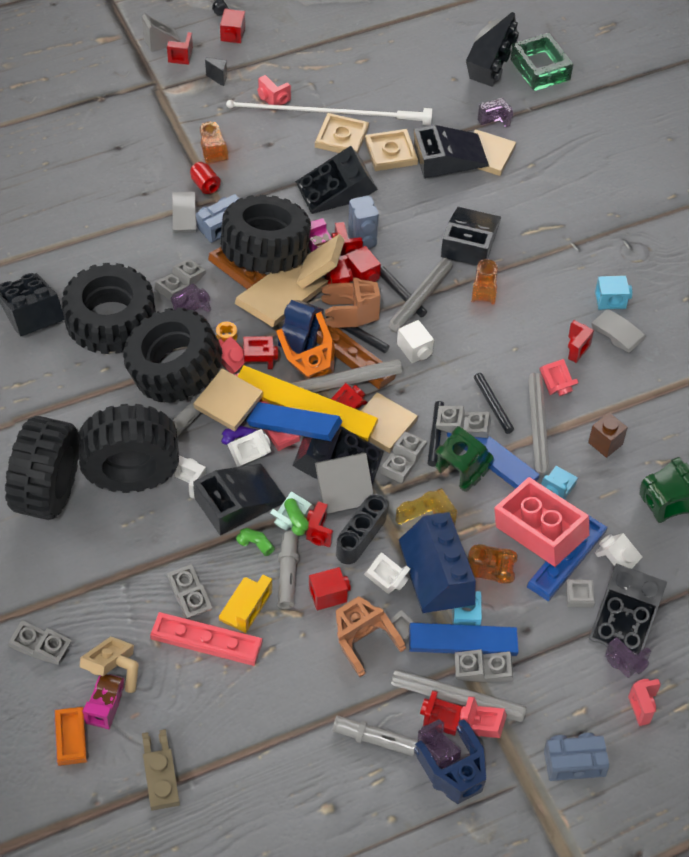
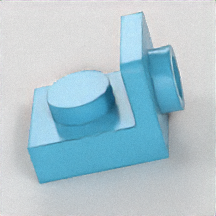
[541,466,578,500]

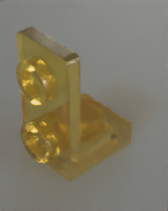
[395,488,457,525]

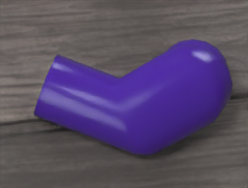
[221,426,257,445]

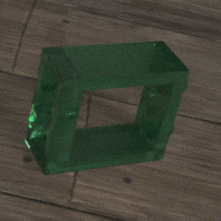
[510,33,573,91]

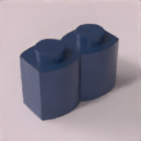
[277,300,324,354]

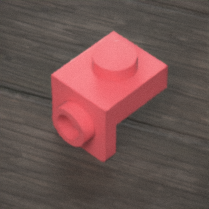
[257,75,291,105]
[218,336,245,374]
[539,359,578,396]
[460,697,507,738]

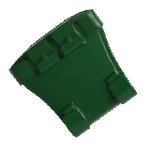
[435,426,494,492]
[639,457,689,523]

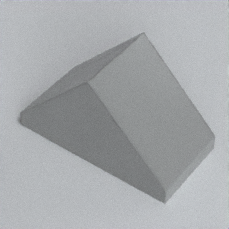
[142,13,181,52]

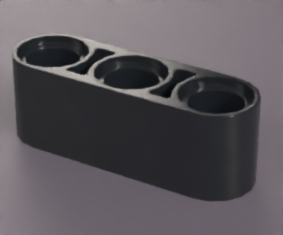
[336,494,388,564]

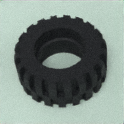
[220,195,311,274]
[62,263,155,354]
[123,307,222,403]
[78,404,179,493]
[5,416,79,520]

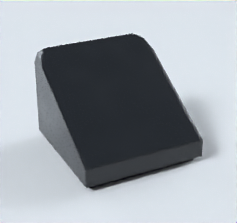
[205,57,227,86]

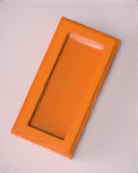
[55,707,87,766]

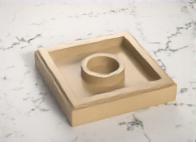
[315,113,369,154]
[365,129,418,171]
[474,129,516,176]
[297,234,344,288]
[193,368,263,432]
[361,393,418,453]

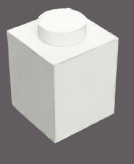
[397,320,434,363]

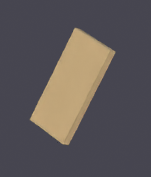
[235,264,328,327]

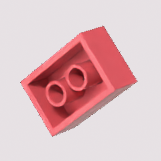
[494,477,589,567]

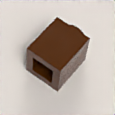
[588,412,628,458]

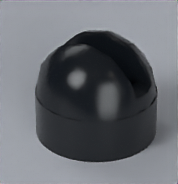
[212,0,229,16]

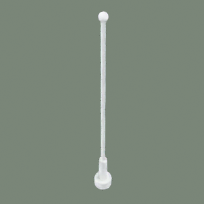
[226,100,432,126]

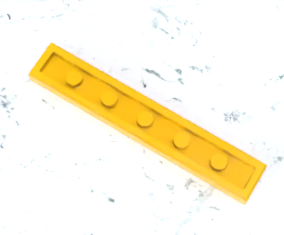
[237,365,378,442]

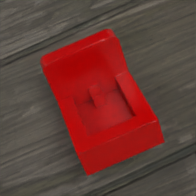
[331,222,363,256]
[306,501,333,547]
[420,690,463,736]

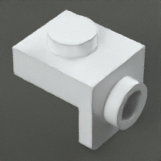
[227,429,271,467]
[175,455,206,499]
[595,533,642,569]
[364,552,410,594]

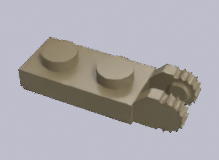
[142,729,180,811]

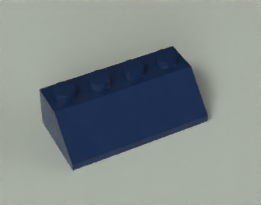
[399,512,476,613]

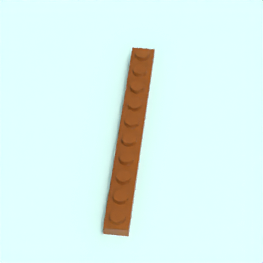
[208,247,396,389]

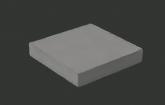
[315,453,373,514]

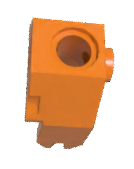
[276,312,335,379]

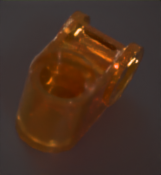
[200,121,228,164]
[471,259,498,305]
[467,544,518,584]

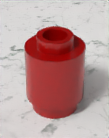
[190,162,221,194]

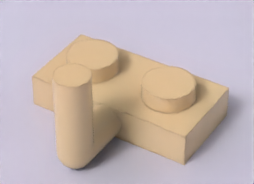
[80,636,139,693]

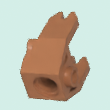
[321,278,380,328]
[336,596,406,677]

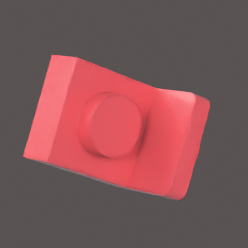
[628,679,661,726]

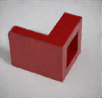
[167,32,193,65]

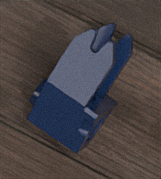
[414,719,486,804]

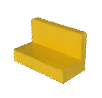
[219,575,272,633]

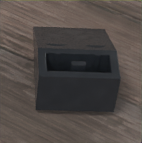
[466,12,519,87]
[414,125,489,179]
[295,146,378,214]
[441,207,501,268]
[0,273,64,337]
[292,426,384,485]
[193,463,286,536]
[589,563,667,658]

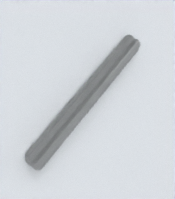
[389,258,453,332]
[290,359,403,392]
[528,373,550,477]
[391,670,526,722]

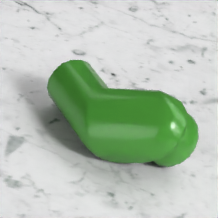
[284,498,309,536]
[236,528,275,556]

